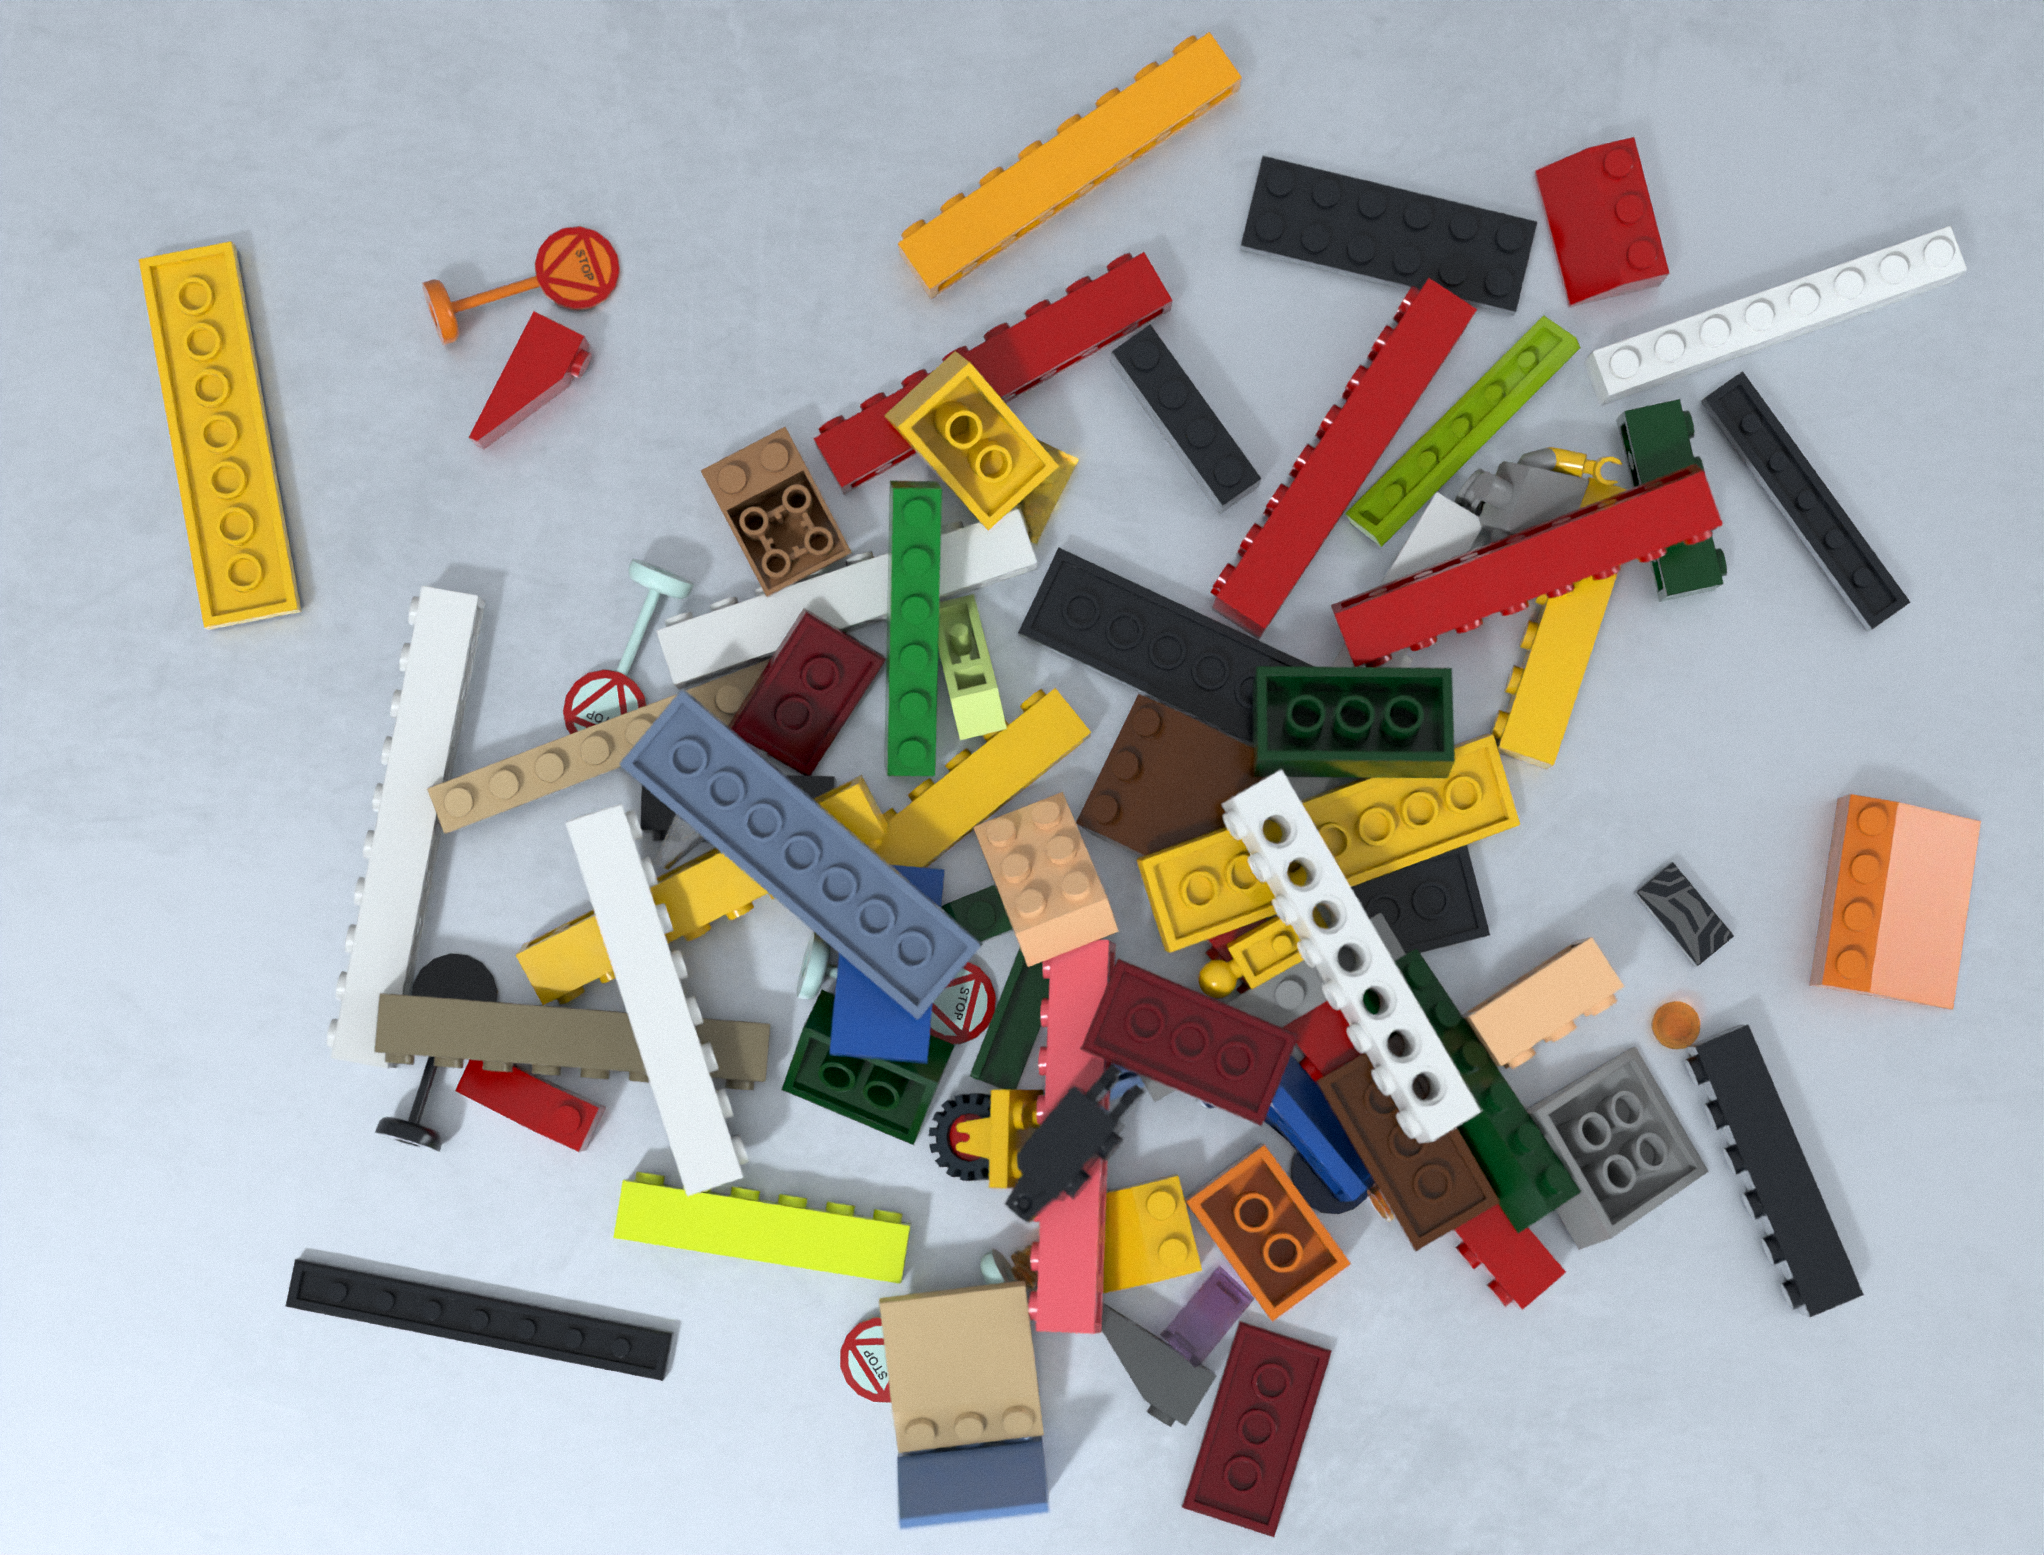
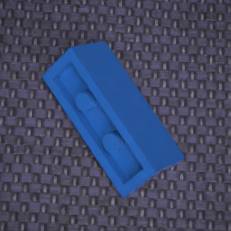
[1267,1056,1370,1202]

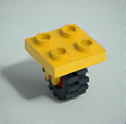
[928,1089,1043,1189]

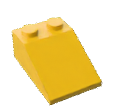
[884,351,1059,531]
[1103,1174,1202,1294]

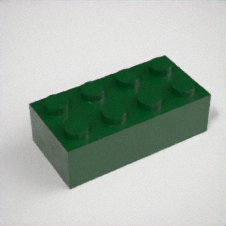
[1253,666,1455,778]

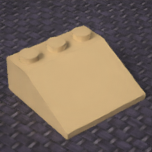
[879,1280,1044,1453]

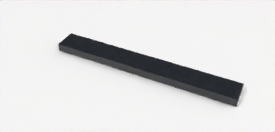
[285,1258,674,1381]

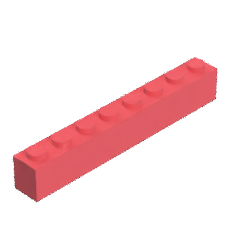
[1029,940,1116,1334]

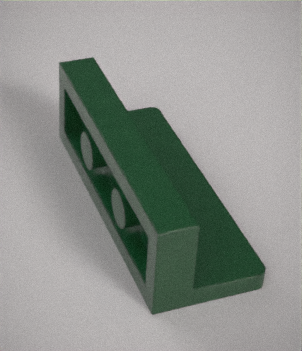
[969,948,1050,1089]

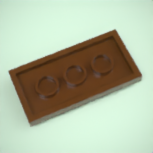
[1316,1033,1500,1251]

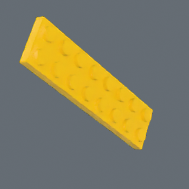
[138,241,302,630]
[1136,734,1521,953]

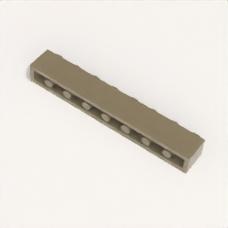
[374,993,770,1090]

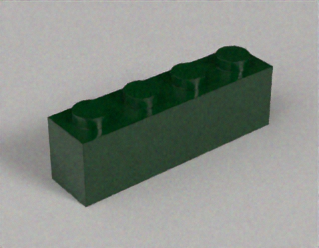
[1616,399,1727,602]

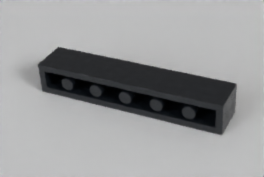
[1685,1024,1864,1317]

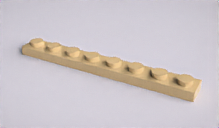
[427,658,771,834]

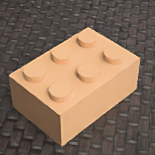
[973,792,1119,967]
[1462,937,1624,1069]

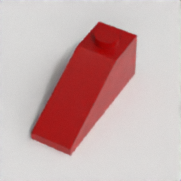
[469,311,592,450]
[455,1060,606,1152]

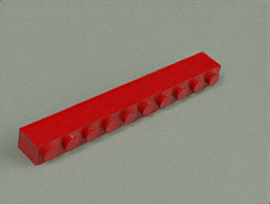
[1205,918,1566,1310]

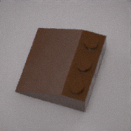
[1076,694,1268,857]

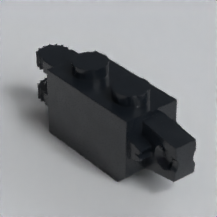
[1005,1065,1144,1223]

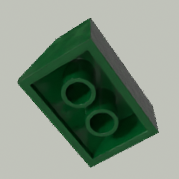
[781,990,955,1145]

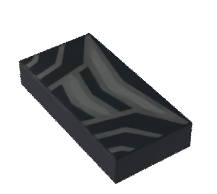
[1634,862,1734,967]

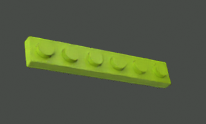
[1345,315,1581,547]

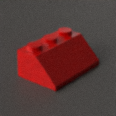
[1534,137,1670,308]

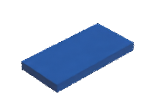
[830,865,945,1064]

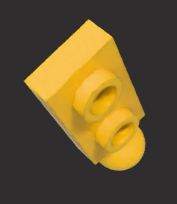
[1198,905,1328,998]

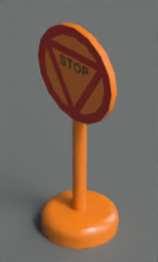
[422,226,620,346]

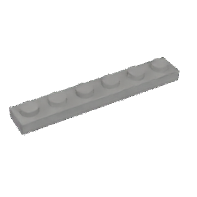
[1138,913,1405,1102]

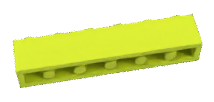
[613,1171,912,1284]

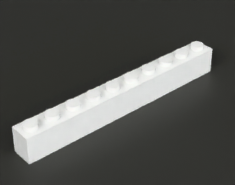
[327,586,485,1068]

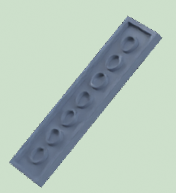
[619,689,983,1020]

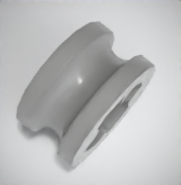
[1455,469,1485,516]

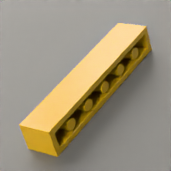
[1490,477,1627,769]
[874,688,1091,868]

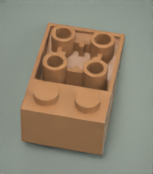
[700,427,852,597]

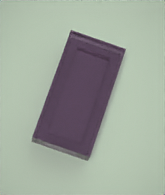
[1160,1265,1254,1368]

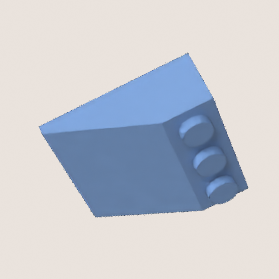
[897,1436,1049,1529]

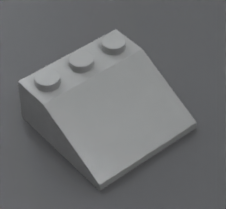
[1526,1047,1709,1250]

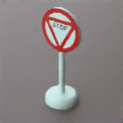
[563,559,694,734]
[796,932,996,1044]
[840,1250,1029,1403]

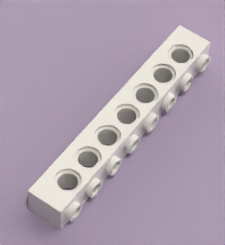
[1222,769,1481,1143]

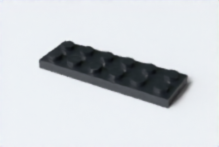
[1240,156,1537,316]
[1018,547,1315,745]

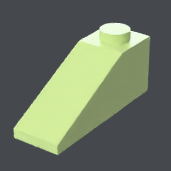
[938,594,1007,740]

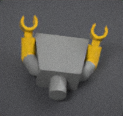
[1473,447,1622,598]

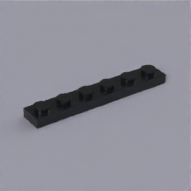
[1701,371,1910,632]

